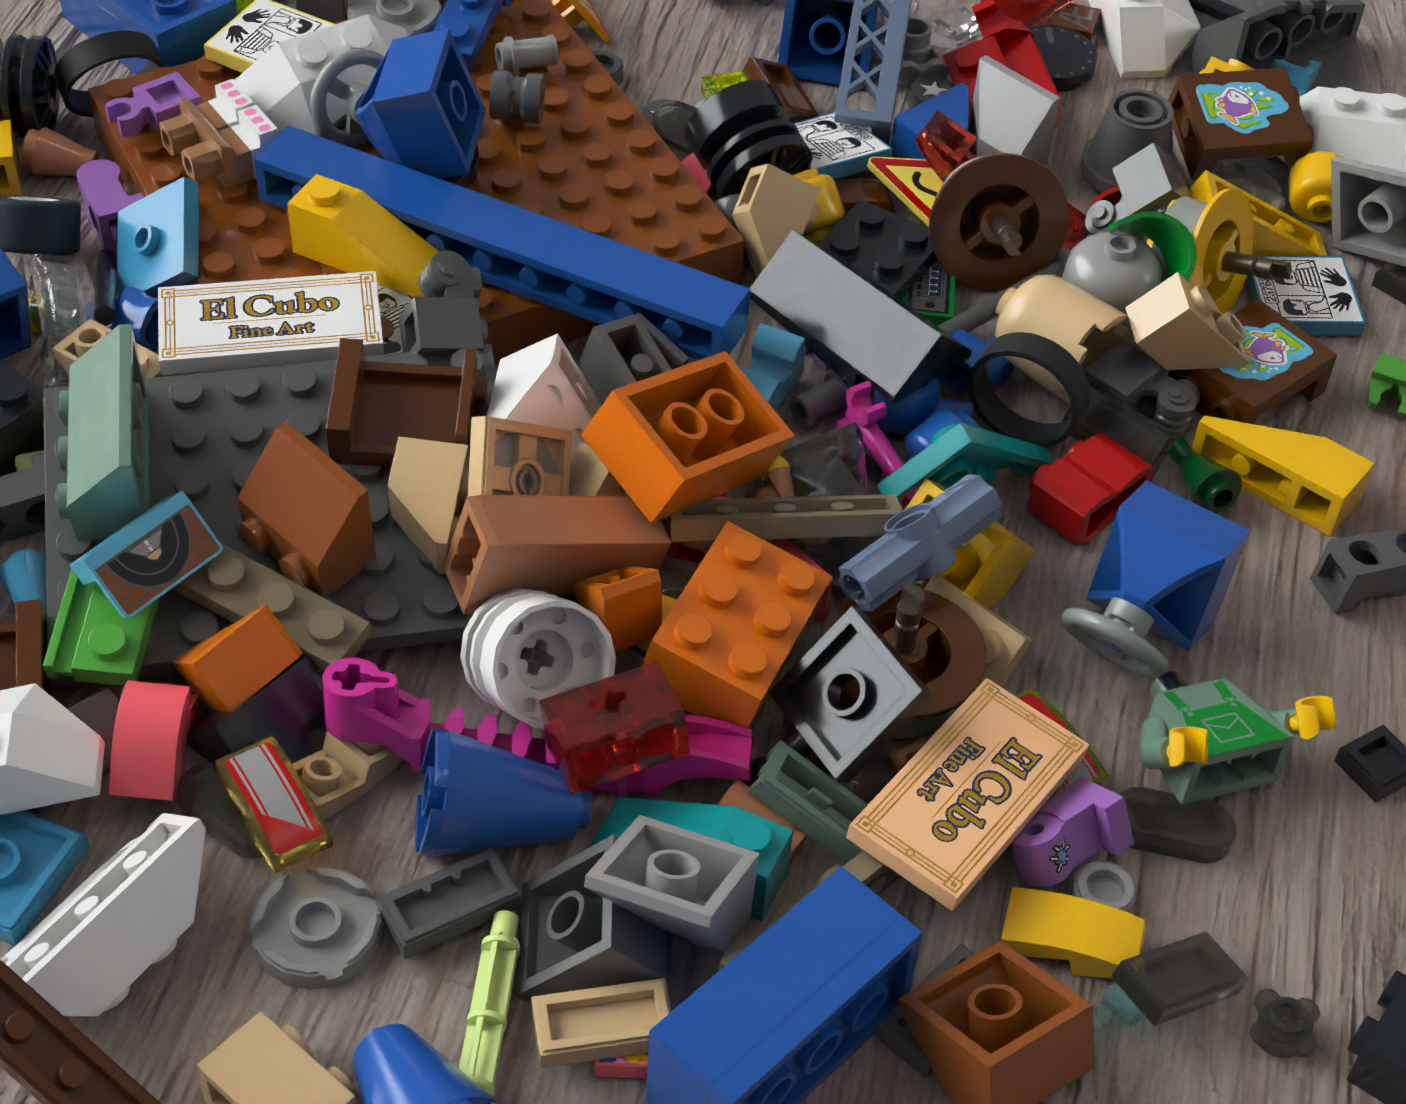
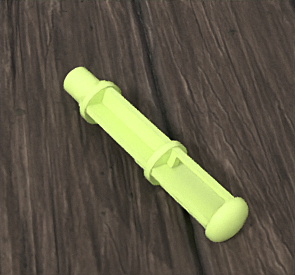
[459,910,521,1097]

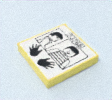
[204,0,335,73]

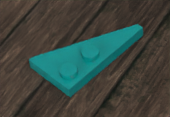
[877,423,1054,502]

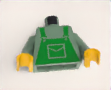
[1140,671,1337,805]

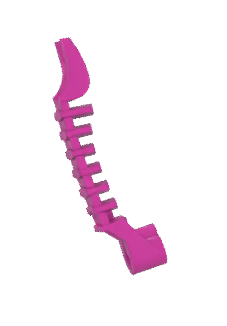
[323,657,753,797]

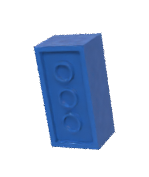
[60,0,238,74]
[646,866,923,1104]

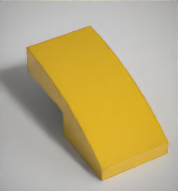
[1001,887,1146,981]

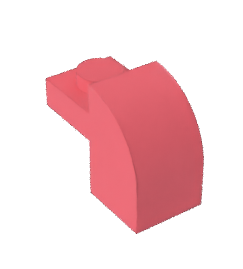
[108,681,199,801]

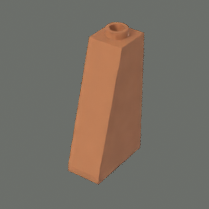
[443,495,671,615]

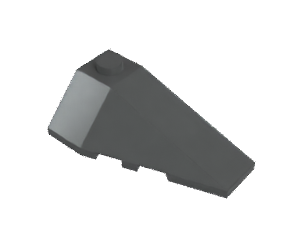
[1189,0,1366,74]

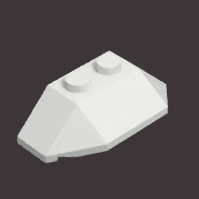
[1088,0,1201,79]
[234,14,409,135]
[1268,86,1406,172]
[0,683,105,815]
[1,813,206,1016]

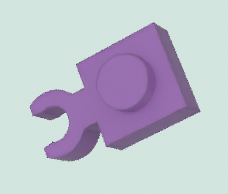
[105,71,202,137]

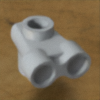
[899,16,949,87]

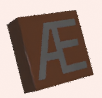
[1049,0,1101,41]

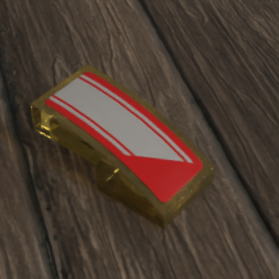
[215,735,334,873]

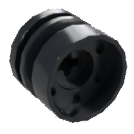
[0,34,60,138]
[684,80,813,198]

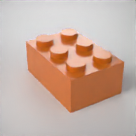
[581,351,795,523]
[635,521,833,729]

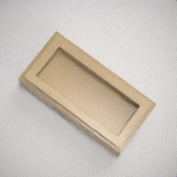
[531,978,672,1068]

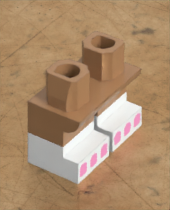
[159,79,278,188]

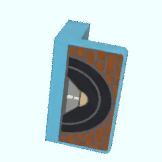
[69,490,223,619]

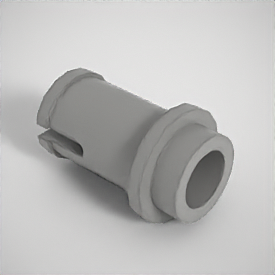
[495,34,559,75]

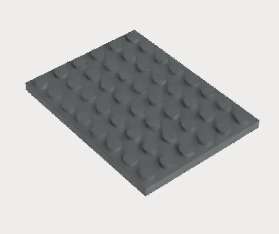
[43,344,496,688]

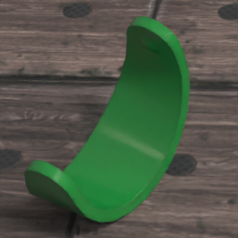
[1107,211,1197,281]

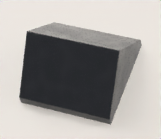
[187,655,327,781]

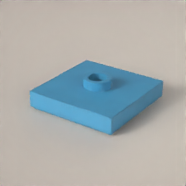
[117,177,199,300]

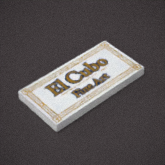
[158,271,384,375]

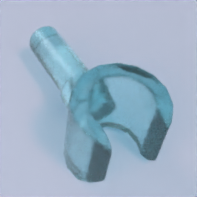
[1093,978,1150,1032]

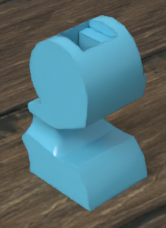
[739,323,805,413]

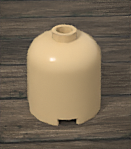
[995,274,1129,405]

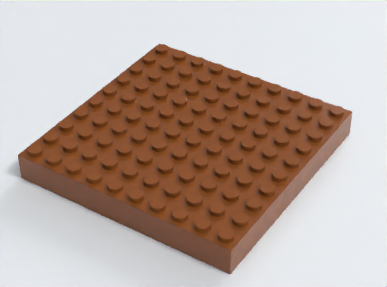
[88,0,745,370]

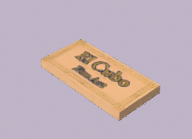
[846,678,1090,911]

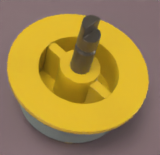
[1146,188,1292,314]

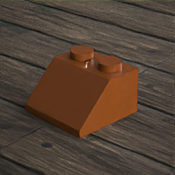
[237,421,376,598]
[899,940,1094,1104]

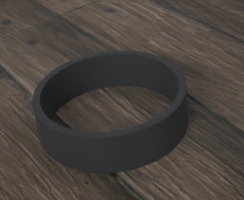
[54,30,165,117]
[968,332,1091,447]

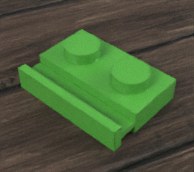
[43,569,160,686]

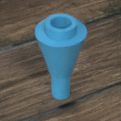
[0,549,47,615]

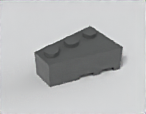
[578,312,689,404]

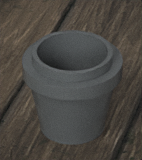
[1080,89,1176,193]

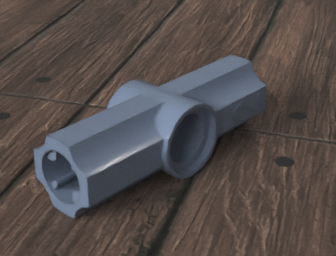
[837,474,1002,612]

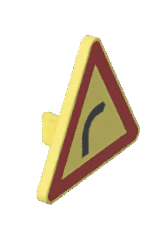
[867,157,965,227]

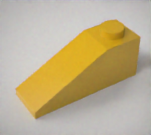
[1189,170,1328,256]
[287,174,439,297]
[1192,416,1375,536]

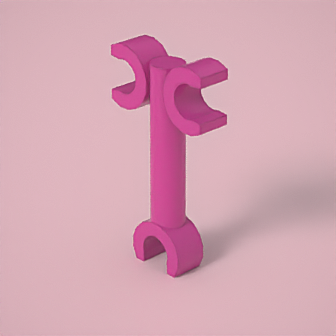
[836,381,920,510]

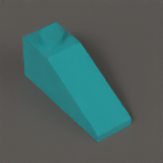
[591,797,793,922]

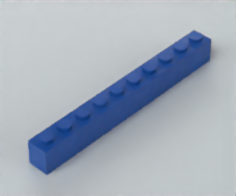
[254,125,751,360]

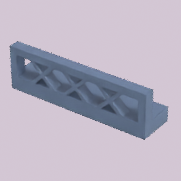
[834,0,912,145]

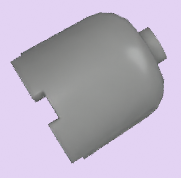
[1062,232,1163,352]

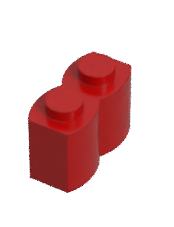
[1027,433,1154,545]

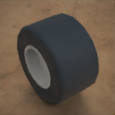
[0,195,81,254]

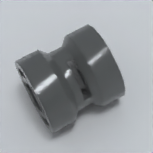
[489,70,545,124]

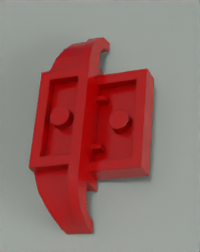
[942,0,1063,129]

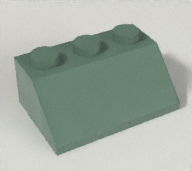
[57,324,149,541]

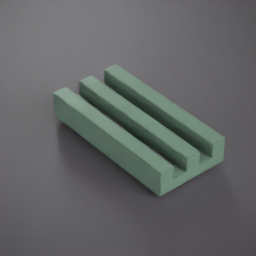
[749,740,868,863]

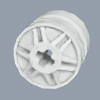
[460,588,616,730]

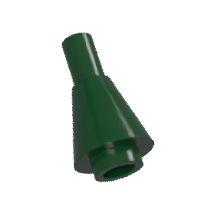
[1165,436,1242,514]

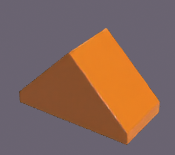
[571,565,662,652]
[172,604,303,713]

